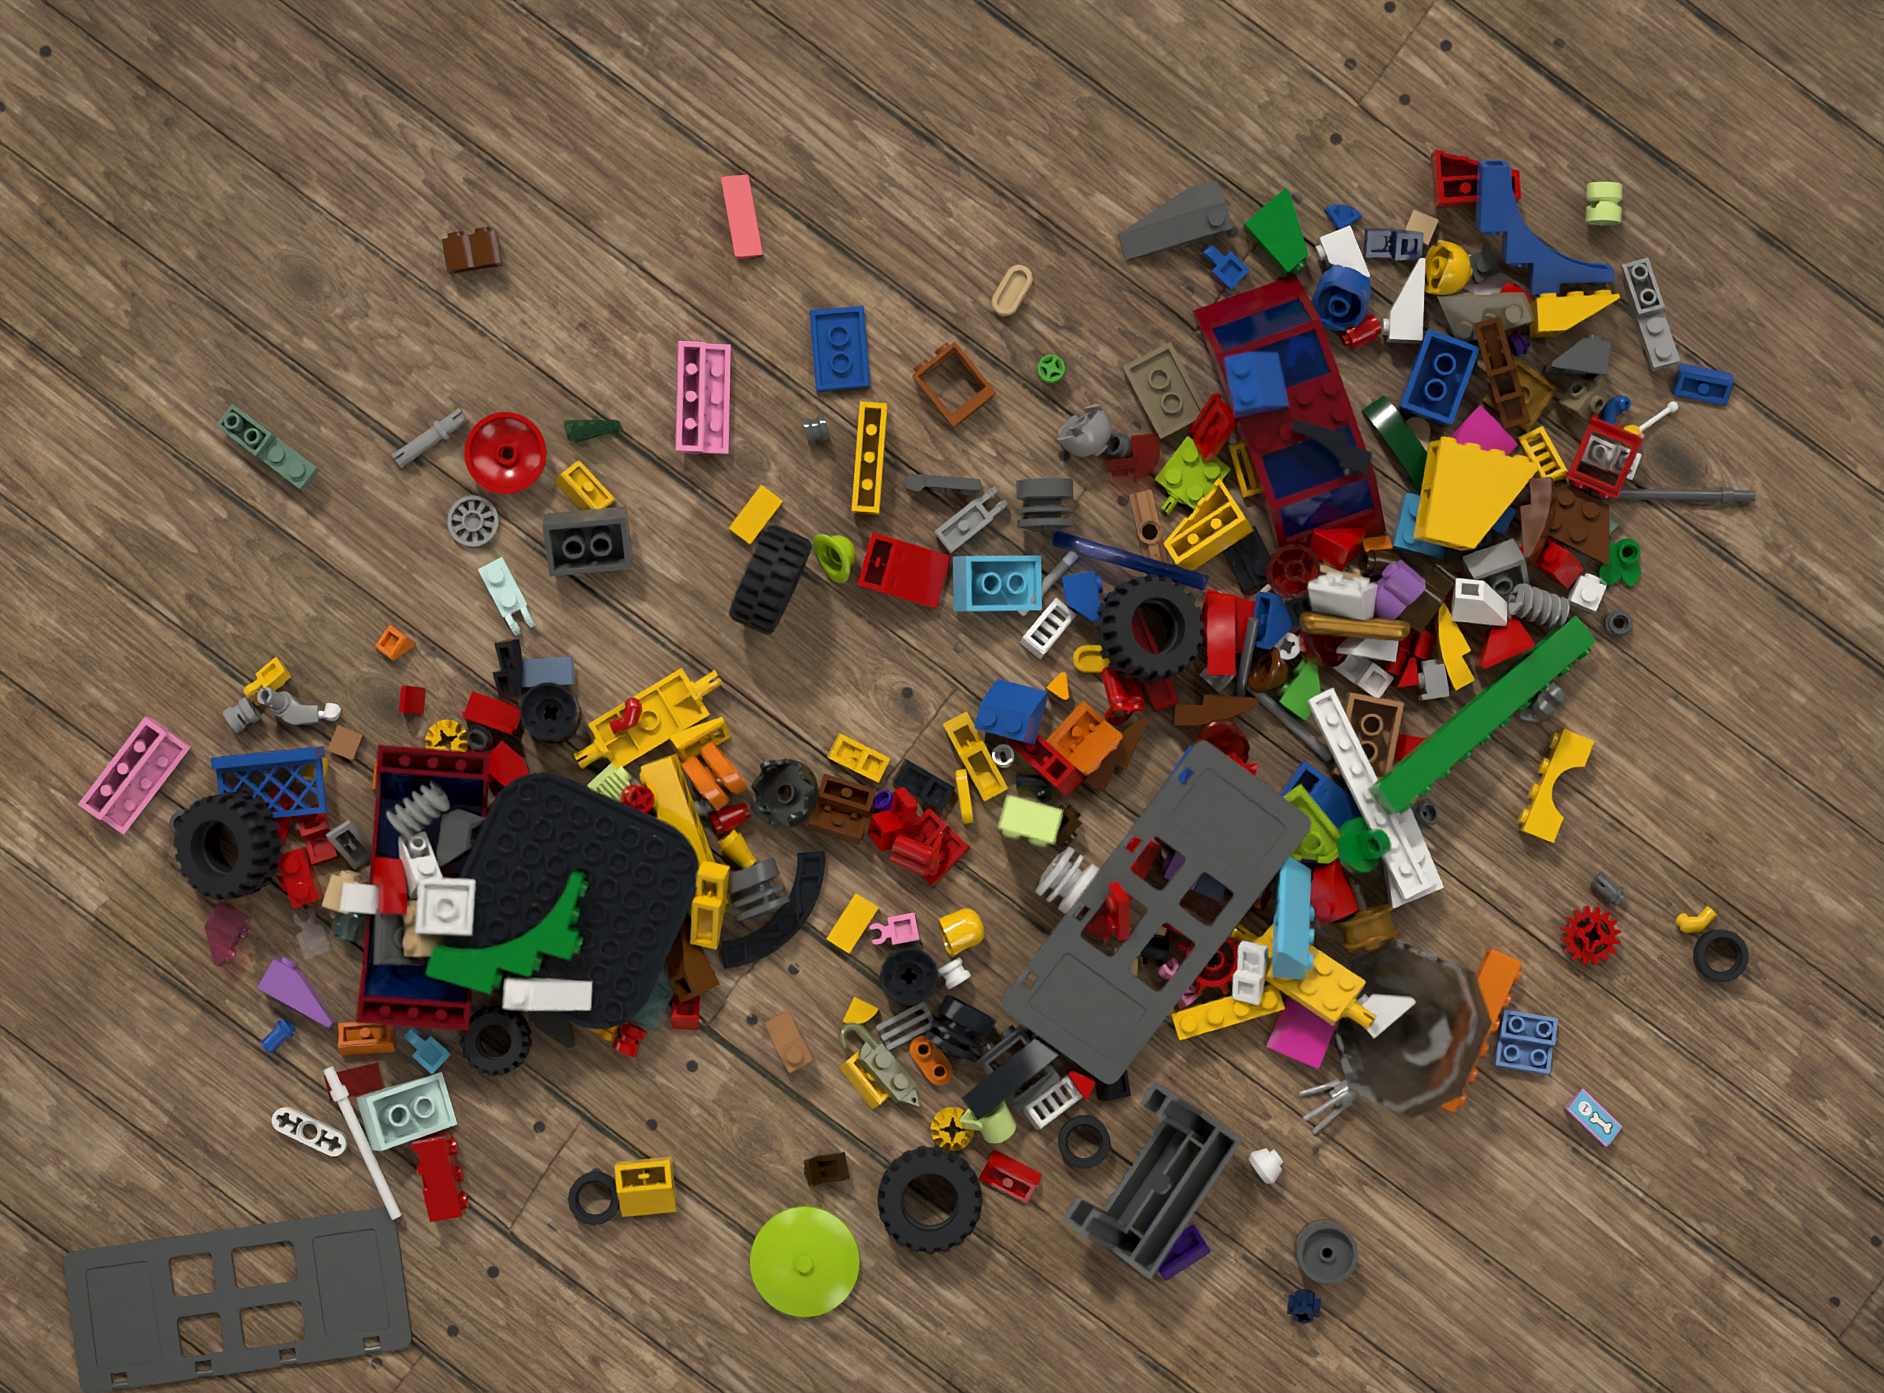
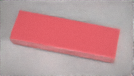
[721,175,763,260]

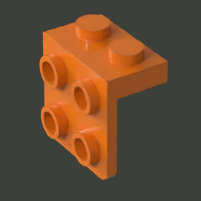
[1046,700,1123,775]

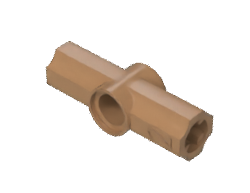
[1128,489,1170,575]

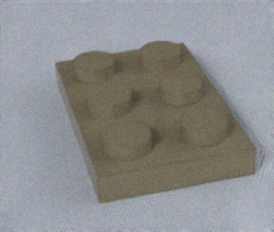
[1122,341,1204,440]

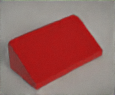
[979,1150,1042,1204]

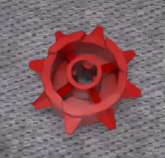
[1177,937,1240,995]

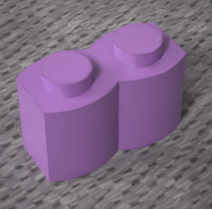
[1370,560,1426,620]

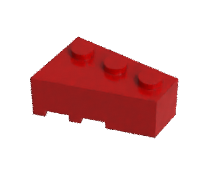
[1431,149,1522,209]
[411,1132,469,1222]

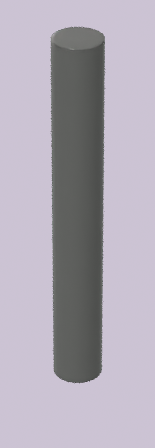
[1234,617,1259,697]

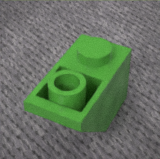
[1277,658,1321,721]

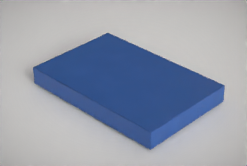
[809,306,871,393]

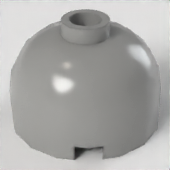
[1057,404,1112,457]

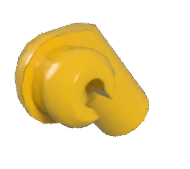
[1675,906,1717,933]

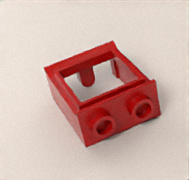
[1566,414,1645,500]

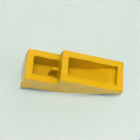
[1434,603,1475,691]
[943,711,1008,802]
[690,860,730,950]

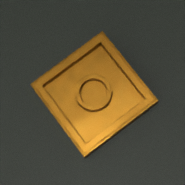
[1482,357,1559,433]

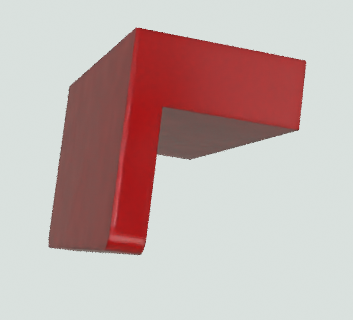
[460,691,521,735]

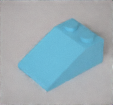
[953,556,1042,611]

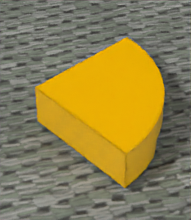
[842,996,879,1024]

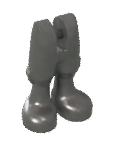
[1516,679,1566,724]

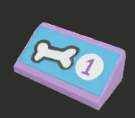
[1564,1088,1623,1147]

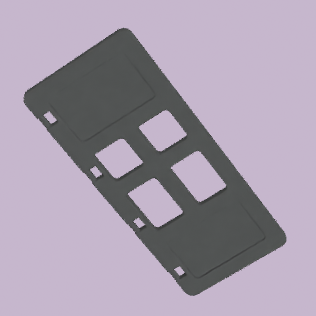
[1001,741,1311,1084]
[63,1207,412,1393]

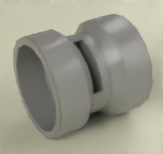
[223,696,261,734]

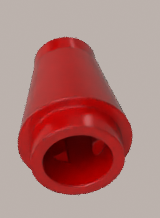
[709,802,751,835]

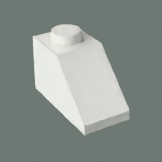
[1315,226,1370,278]
[1336,636,1399,662]
[1357,994,1416,1038]

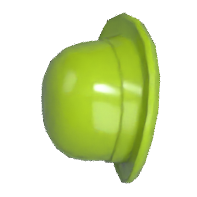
[813,534,856,583]

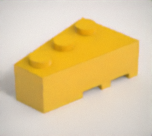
[1163,478,1254,576]

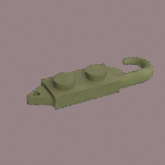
[838,1023,920,1108]

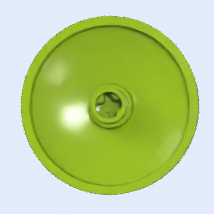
[750,1206,860,1317]

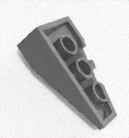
[1118,180,1233,261]

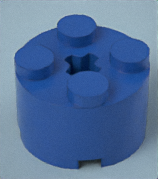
[1311,265,1371,331]

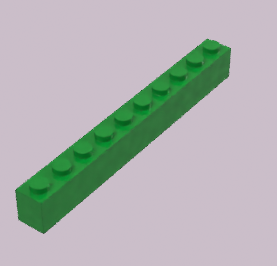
[1368,615,1596,815]

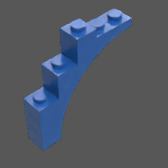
[1476,160,1615,297]

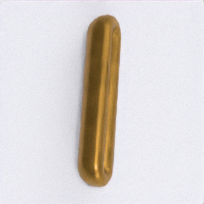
[1299,612,1410,641]

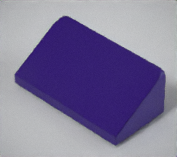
[1158,1224,1211,1281]

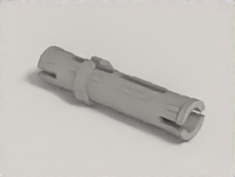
[392,408,469,468]

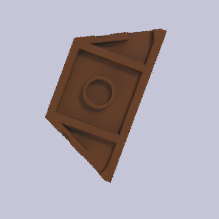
[1512,481,1609,566]

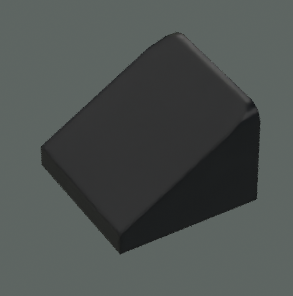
[1094,1069,1131,1101]

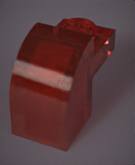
[1104,433,1160,481]

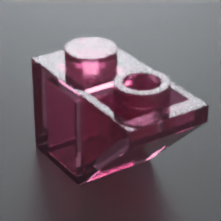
[204,902,252,967]

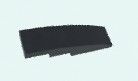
[961,1036,1062,1120]

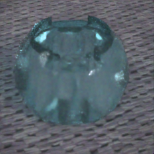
[331,912,366,942]

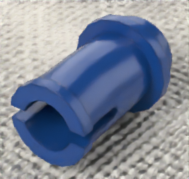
[260,1019,296,1054]

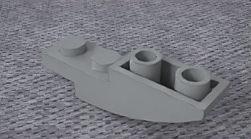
[1621,258,1680,371]

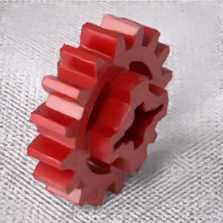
[1560,906,1621,965]

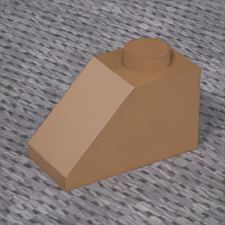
[765,1010,815,1073]

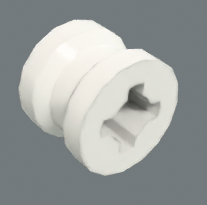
[1274,632,1301,660]
[938,957,971,990]

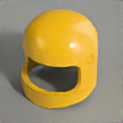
[938,908,985,957]

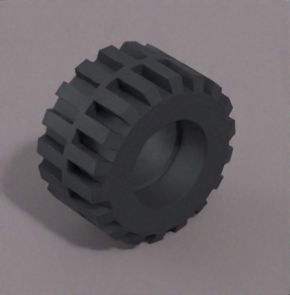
[459,1005,532,1076]

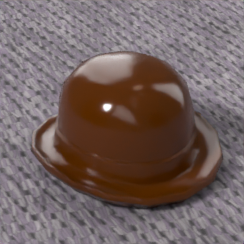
[1247,646,1288,693]

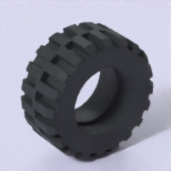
[729,524,812,635]
[1094,575,1205,683]
[174,792,283,900]
[877,1146,982,1254]

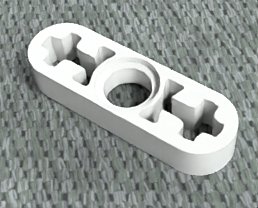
[272,1107,348,1156]

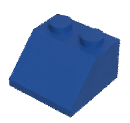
[1223,352,1289,418]
[974,679,1049,745]

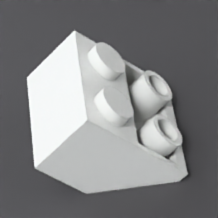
[1308,572,1378,621]

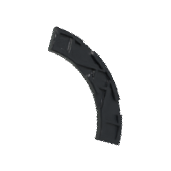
[722,851,825,969]

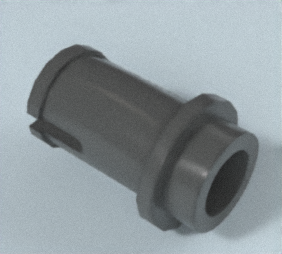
[1590,872,1626,906]

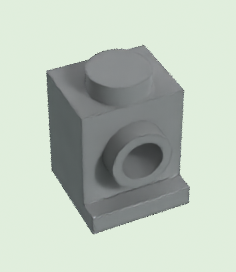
[1417,659,1450,701]

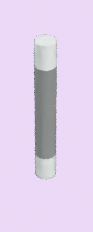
[1018,550,1079,617]

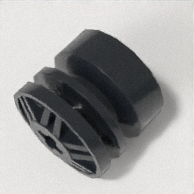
[519,682,582,744]
[879,947,939,1005]
[925,994,997,1063]

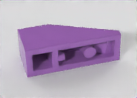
[258,956,337,1028]

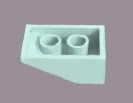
[356,1072,457,1151]

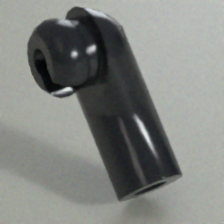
[1016,775,1053,803]

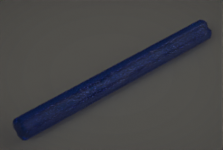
[1052,531,1209,590]

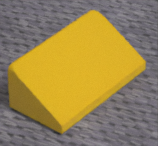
[555,460,616,510]
[839,1050,889,1109]

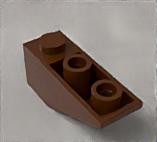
[668,917,720,1003]

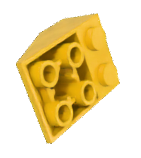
[1529,290,1620,338]

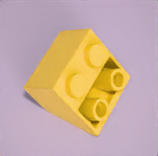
[614,1156,677,1217]

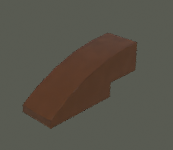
[1520,477,1555,567]
[1172,695,1259,726]
[1084,717,1148,790]

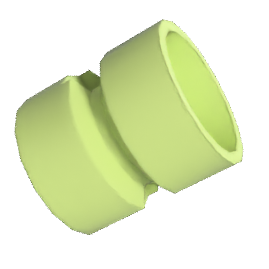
[1585,182,1623,226]

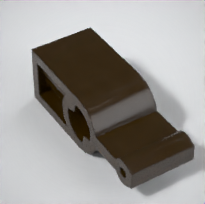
[1395,561,1459,635]

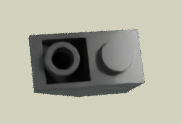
[436,809,485,867]

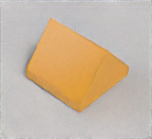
[1045,672,1069,700]

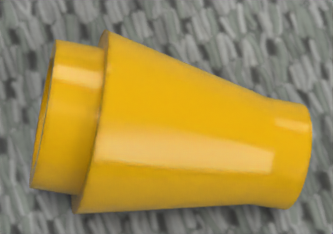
[717,829,756,869]

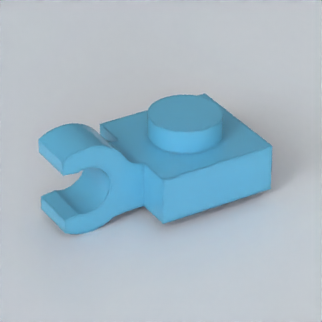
[404,1027,452,1074]

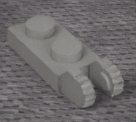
[934,486,1009,554]

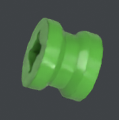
[1037,355,1065,384]

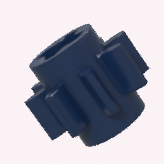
[1287,1289,1321,1324]

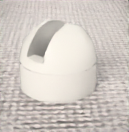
[992,744,1014,768]

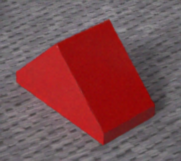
[1307,528,1366,571]

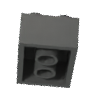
[543,506,633,577]

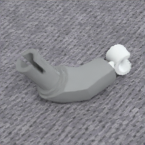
[257,687,341,726]

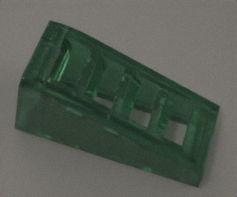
[563,420,623,444]

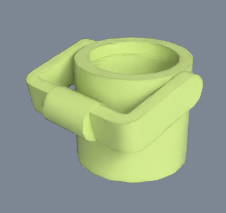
[960,1099,1016,1144]

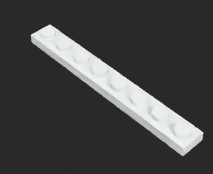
[1306,688,1430,899]

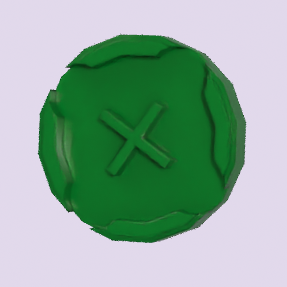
[1337,817,1391,873]

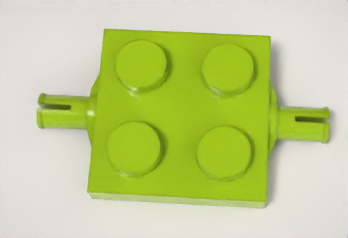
[1154,436,1231,515]

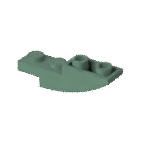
[216,404,320,491]

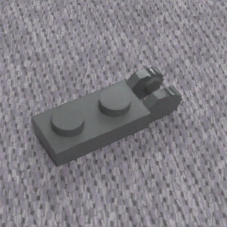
[904,474,981,495]

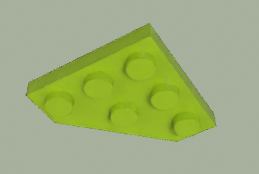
[1283,784,1341,864]

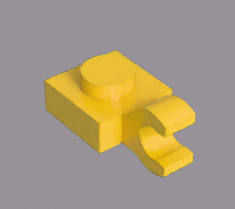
[243,657,291,706]

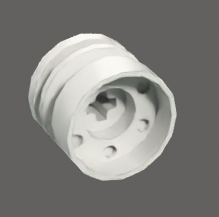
[1035,846,1099,917]

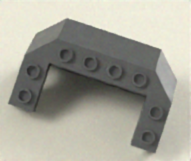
[1063,1081,1243,1279]

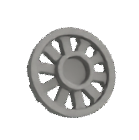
[447,495,499,547]

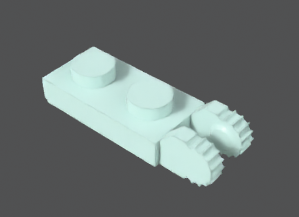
[478,557,536,636]

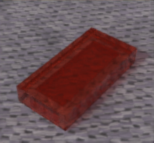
[324,1061,385,1102]

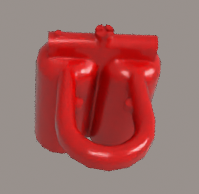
[1101,667,1145,724]
[890,832,945,876]

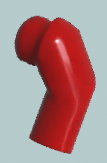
[609,697,642,735]

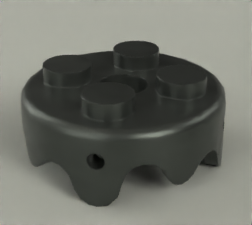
[751,758,819,828]

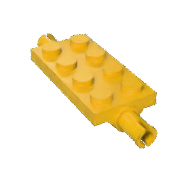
[573,668,724,769]
[1230,922,1377,1030]

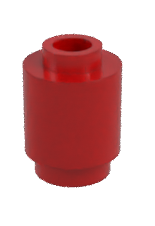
[1339,314,1382,350]

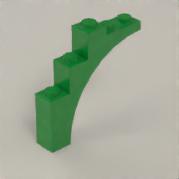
[426,871,588,994]

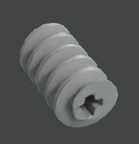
[1507,583,1570,628]
[386,779,450,837]

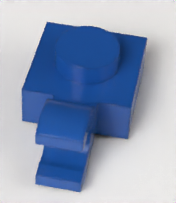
[1202,244,1250,291]

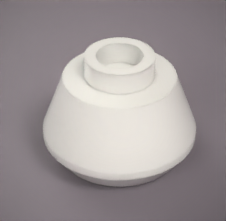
[1248,1148,1284,1184]

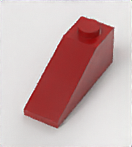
[1003,734,1085,798]

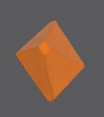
[374,625,416,661]

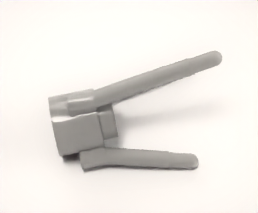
[1299,1078,1358,1134]

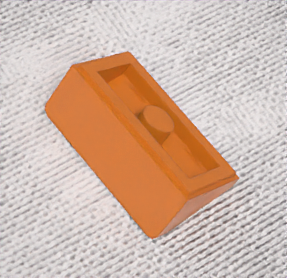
[338,1022,396,1056]

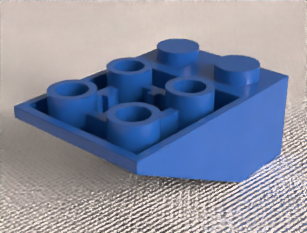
[1279,761,1363,832]

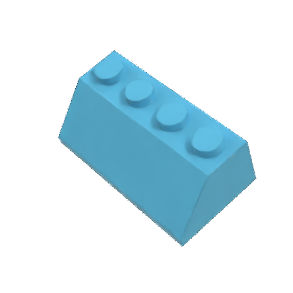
[1271,856,1315,980]

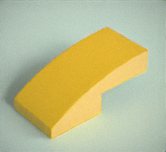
[827,733,891,783]

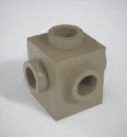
[1559,376,1609,425]

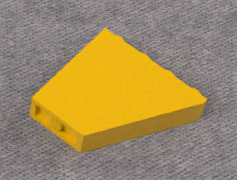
[1413,437,1539,551]

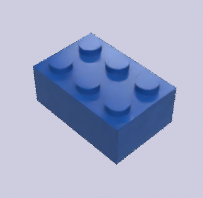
[1396,329,1480,428]

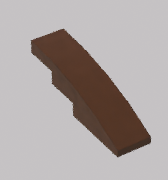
[1473,316,1531,429]

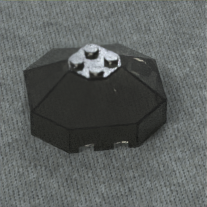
[1333,939,1492,1118]

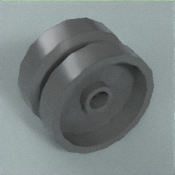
[1294,1219,1358,1284]

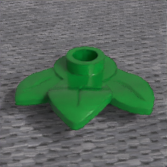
[1595,538,1641,587]

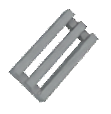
[876,1001,934,1050]

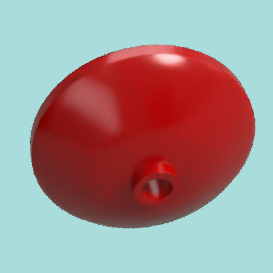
[464,412,547,494]

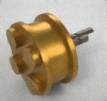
[1334,877,1400,953]

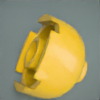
[1424,240,1473,295]

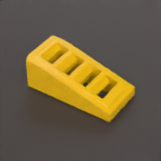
[1518,426,1568,484]
[669,717,731,762]

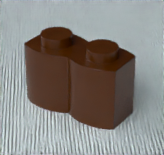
[442,227,503,274]

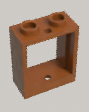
[912,342,996,429]

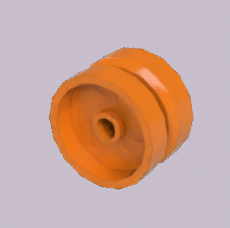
[681,740,749,811]

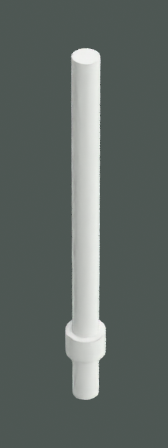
[323,1066,402,1220]

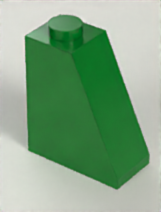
[1242,187,1309,276]

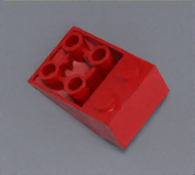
[857,532,951,609]

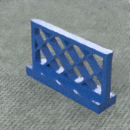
[211,746,328,818]

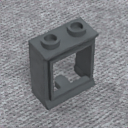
[977,1024,1061,1112]

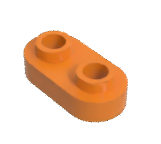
[910,1035,953,1085]

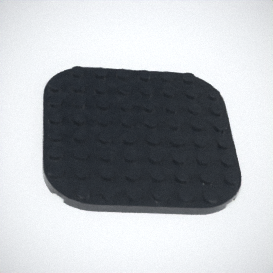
[443,772,700,1029]

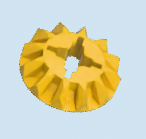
[425,720,469,751]
[931,1107,974,1151]

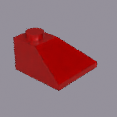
[1474,616,1535,670]

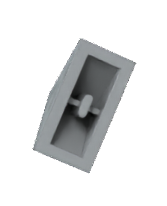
[326,819,372,869]

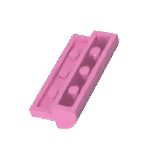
[675,341,731,455]
[78,716,191,835]

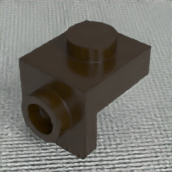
[1054,804,1082,847]
[804,1151,850,1187]

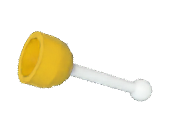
[1623,401,1678,449]

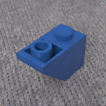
[1061,571,1104,624]

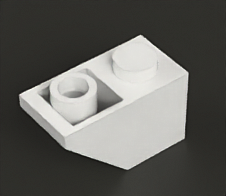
[1451,578,1507,626]
[398,832,442,900]

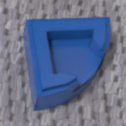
[1324,204,1363,230]

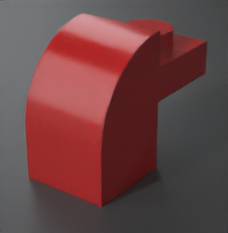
[868,787,923,852]

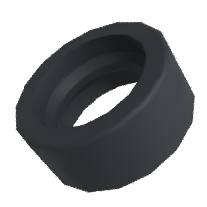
[1693,929,1749,982]
[1058,1115,1110,1169]
[568,1171,620,1225]

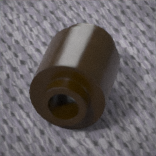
[1359,549,1401,578]

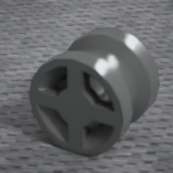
[802,414,830,445]

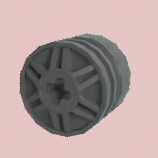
[1016,478,1074,532]
[727,857,790,922]

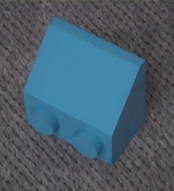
[1391,493,1446,561]

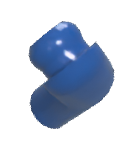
[1601,395,1631,425]

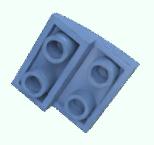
[1494,1010,1558,1075]

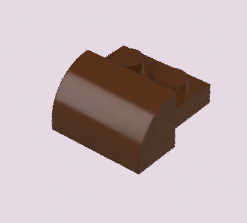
[807,774,876,845]

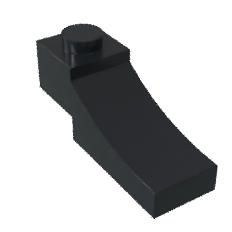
[1290,420,1373,478]

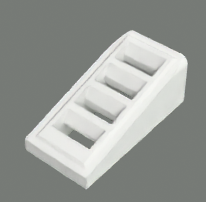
[1020,598,1077,659]
[1022,1074,1083,1130]

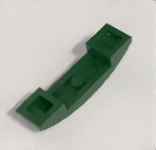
[1361,395,1427,495]

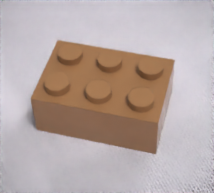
[1331,692,1404,780]

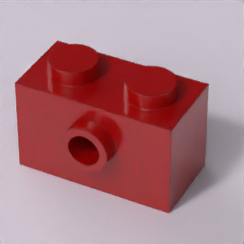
[277,847,324,908]

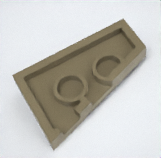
[1437,293,1535,343]

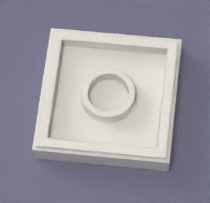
[415,877,475,936]

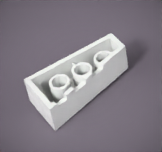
[1382,808,1444,909]

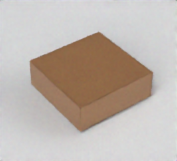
[328,725,364,760]

